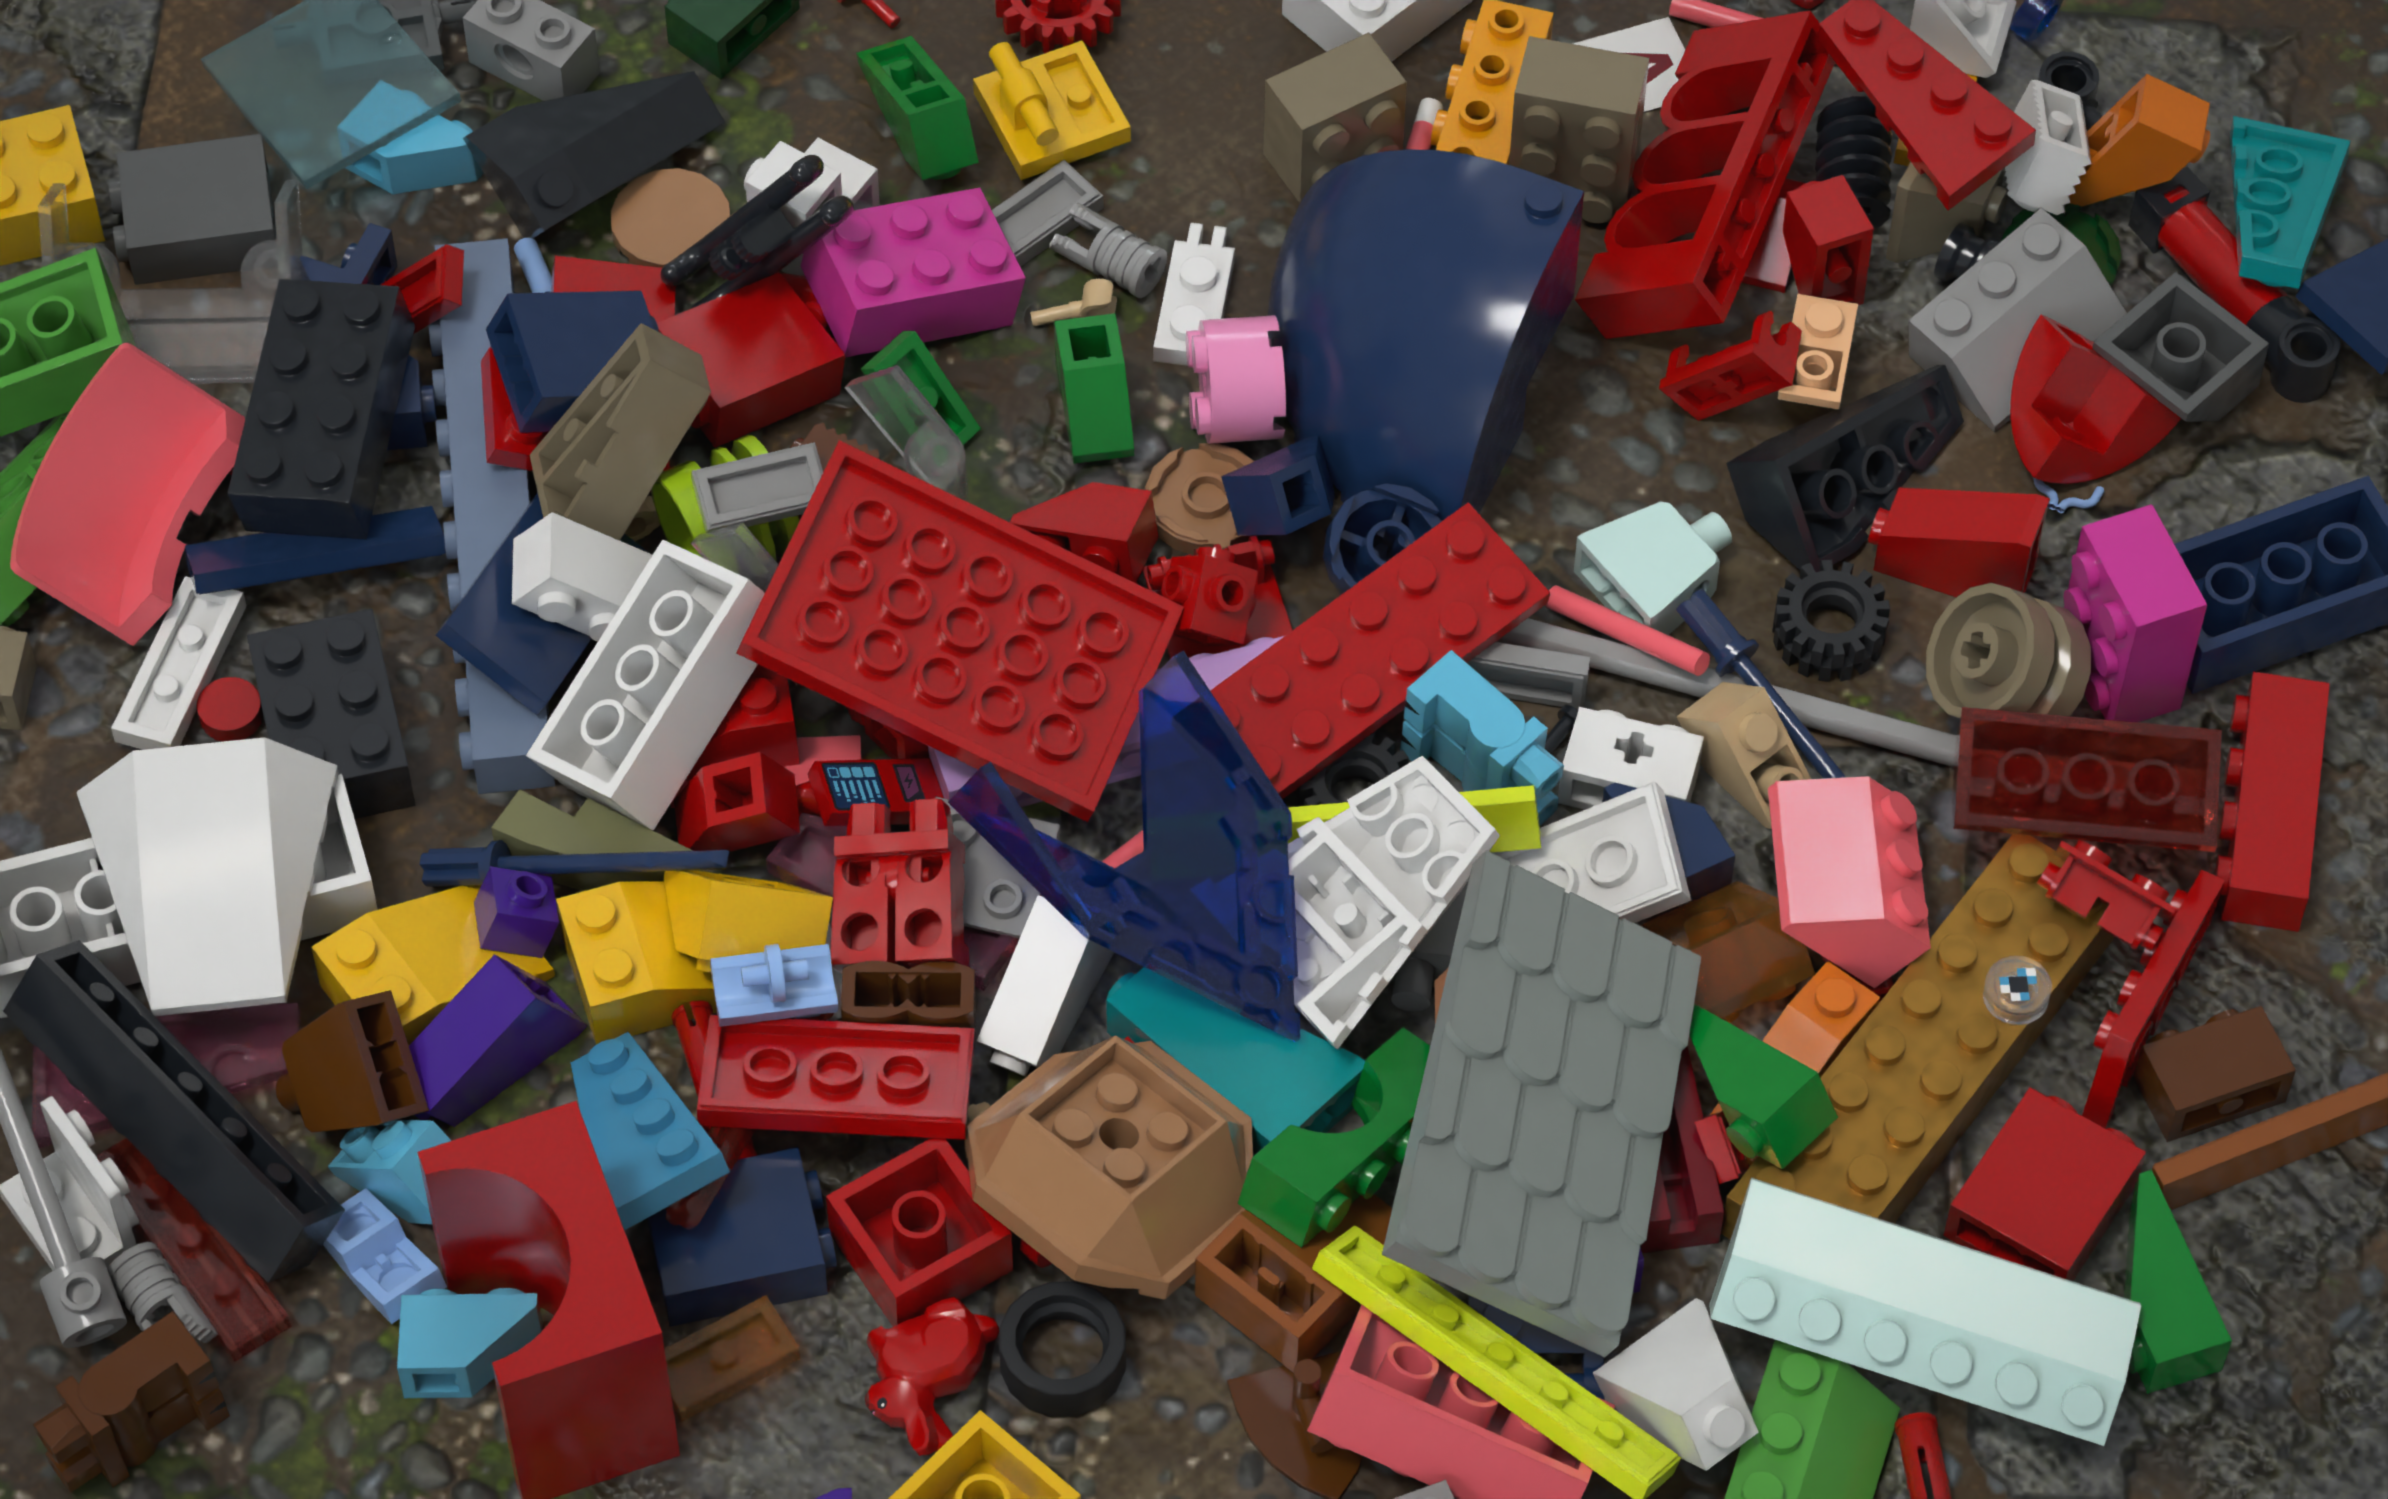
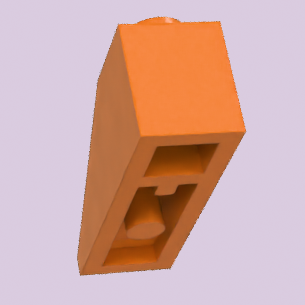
[2069,74,2210,207]
[1710,961,1881,1166]

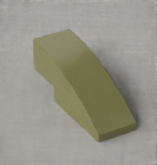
[491,789,700,891]

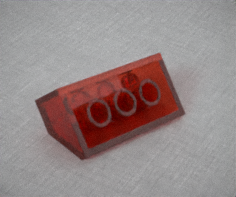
[1952,707,2222,852]

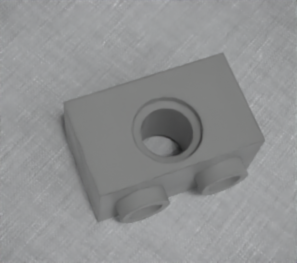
[463,0,600,101]

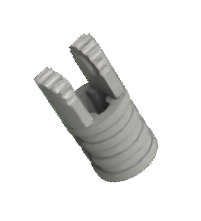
[1049,201,1167,298]
[107,1242,218,1344]

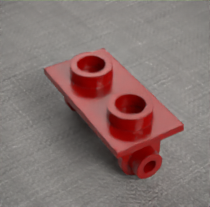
[2036,840,2177,951]

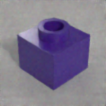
[474,866,559,958]

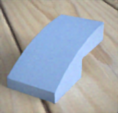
[323,1188,447,1324]

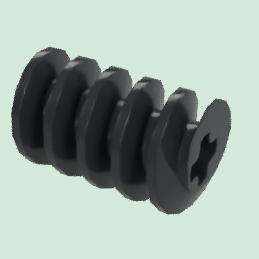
[1815,96,1892,230]

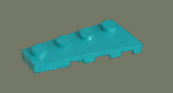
[2230,116,2351,289]

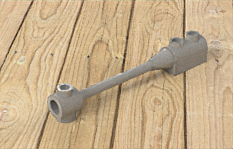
[0,1048,127,1348]

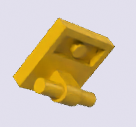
[973,41,1131,180]

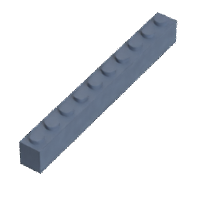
[429,238,555,794]

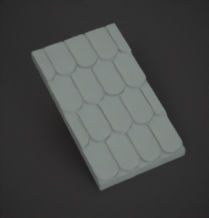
[1382,850,1702,1358]

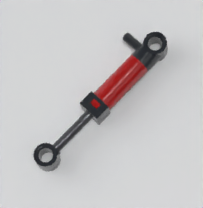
[2038,51,2340,403]

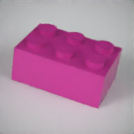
[800,188,1026,357]
[2064,504,2207,731]

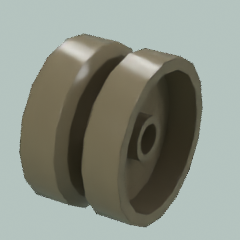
[1926,583,2091,740]

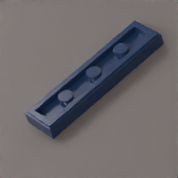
[185,506,446,595]

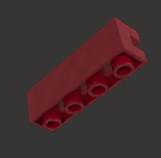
[1640,1046,1724,1253]

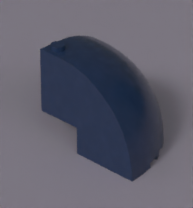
[1267,149,1584,521]

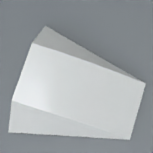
[76,737,339,1016]
[1192,756,1500,1049]

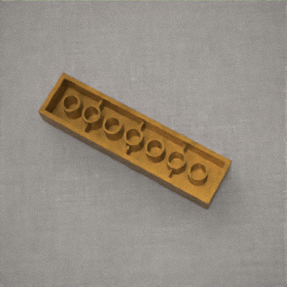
[1721,828,2115,1240]

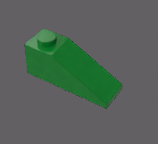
[856,36,979,180]
[1689,1004,1838,1169]
[2124,1170,2232,1394]

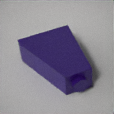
[409,954,588,1127]

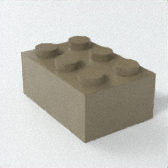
[1509,36,1649,223]

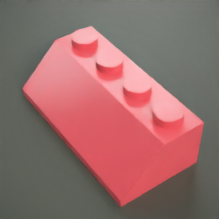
[1307,1304,1615,1499]

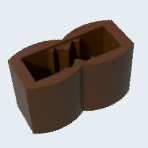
[841,961,977,1049]

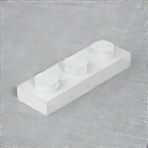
[111,576,246,750]

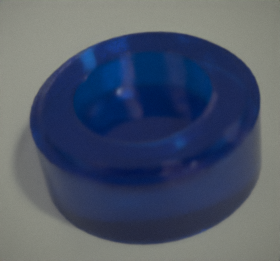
[2010,0,2063,42]

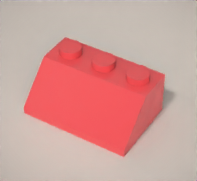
[1768,776,1931,988]

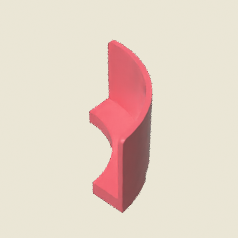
[10,343,245,646]

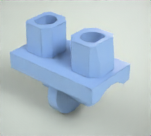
[710,944,838,1027]

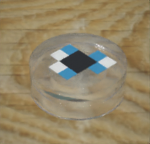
[1983,956,2052,1025]

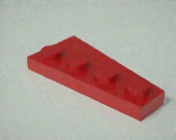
[1818,0,2036,211]
[2082,869,2225,1128]

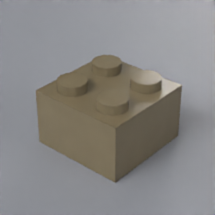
[1263,32,1407,203]

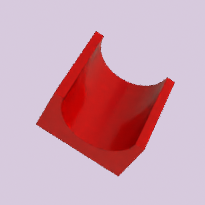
[417,1101,680,1499]

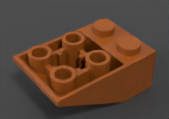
[1195,1194,1392,1373]

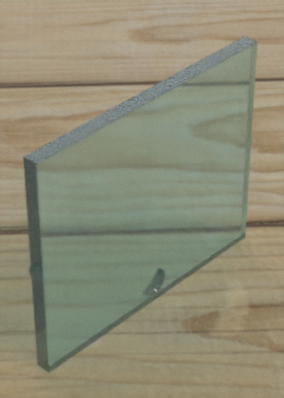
[201,0,462,189]

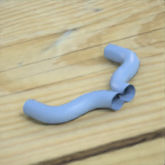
[2033,478,2105,513]

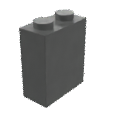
[108,133,280,285]

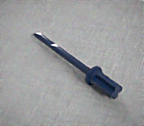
[1676,589,1846,779]
[419,840,729,887]

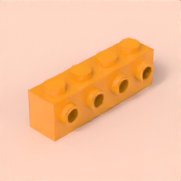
[1431,0,1554,165]

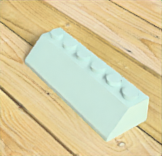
[1709,1178,2141,1446]

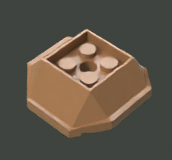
[964,1035,1253,1300]

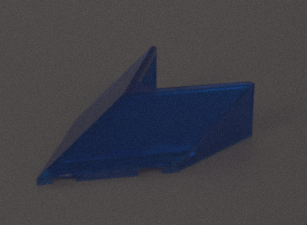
[948,650,1301,1042]

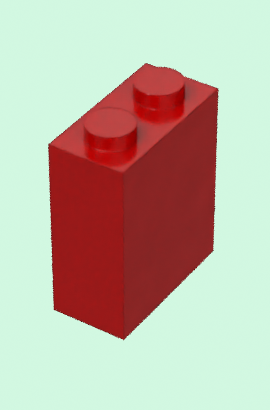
[657,272,846,448]
[1943,1087,2146,1281]

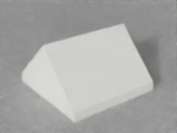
[1910,0,2016,78]

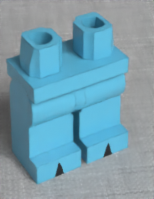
[1400,650,1564,825]

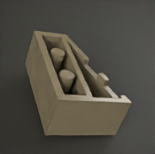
[530,323,711,541]

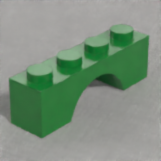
[1237,1027,1430,1248]

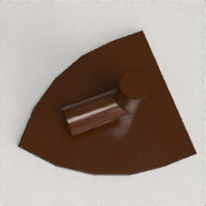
[1227,1351,1363,1499]

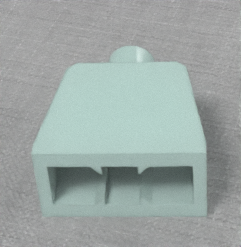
[1574,501,1732,635]

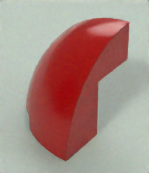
[2010,314,2181,484]

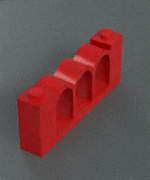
[1575,10,1835,339]

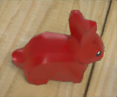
[865,1297,999,1456]

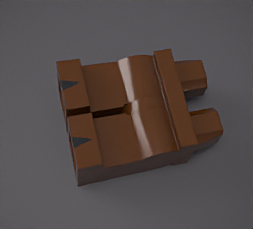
[33,1311,230,1493]

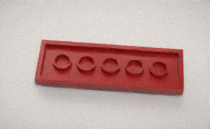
[1174,502,1550,811]

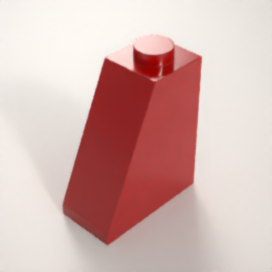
[1868,487,2050,598]

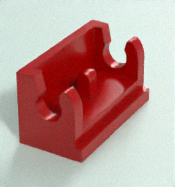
[1659,311,1802,421]

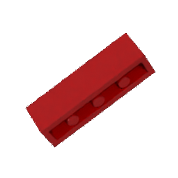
[2214,671,2330,932]

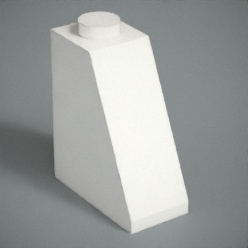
[977,895,1121,1077]
[1593,1298,1759,1471]

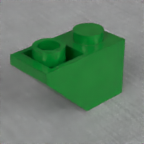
[1054,313,1134,464]

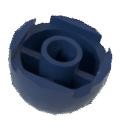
[1323,483,1442,595]

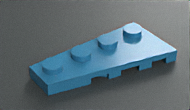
[571,1032,730,1230]

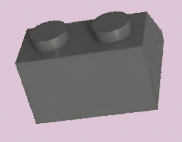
[2092,271,2269,422]

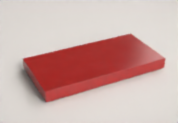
[697,1015,975,1139]

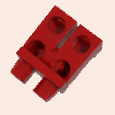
[830,798,969,974]

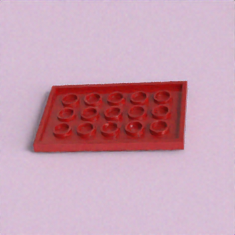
[736,440,1184,822]

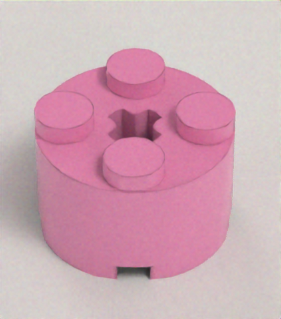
[1186,315,1286,444]

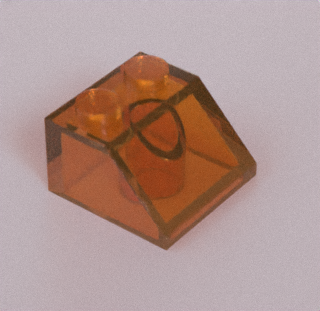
[1640,881,1815,1023]

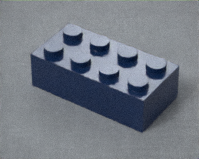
[2174,475,2388,694]

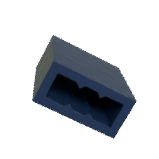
[486,291,658,433]
[647,1147,837,1327]

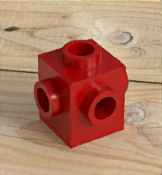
[1161,547,1258,646]

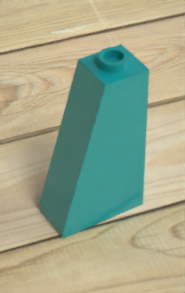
[1106,960,1365,1156]

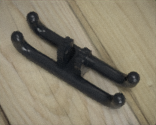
[660,155,854,309]

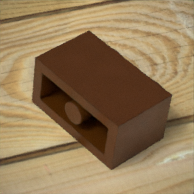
[2133,1006,2296,1142]

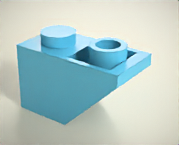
[338,84,484,195]
[328,1120,451,1224]
[397,1288,543,1398]

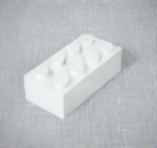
[526,540,765,830]

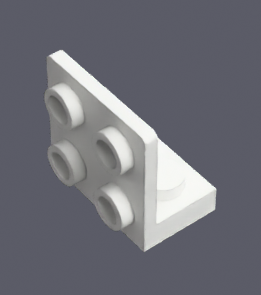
[0,1096,139,1271]

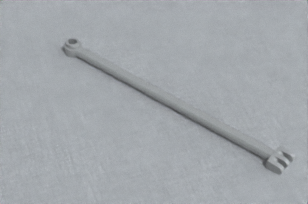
[1496,618,2142,830]

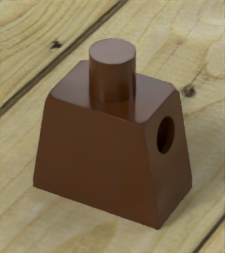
[276,990,429,1133]

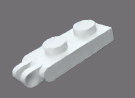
[1153,222,1235,366]

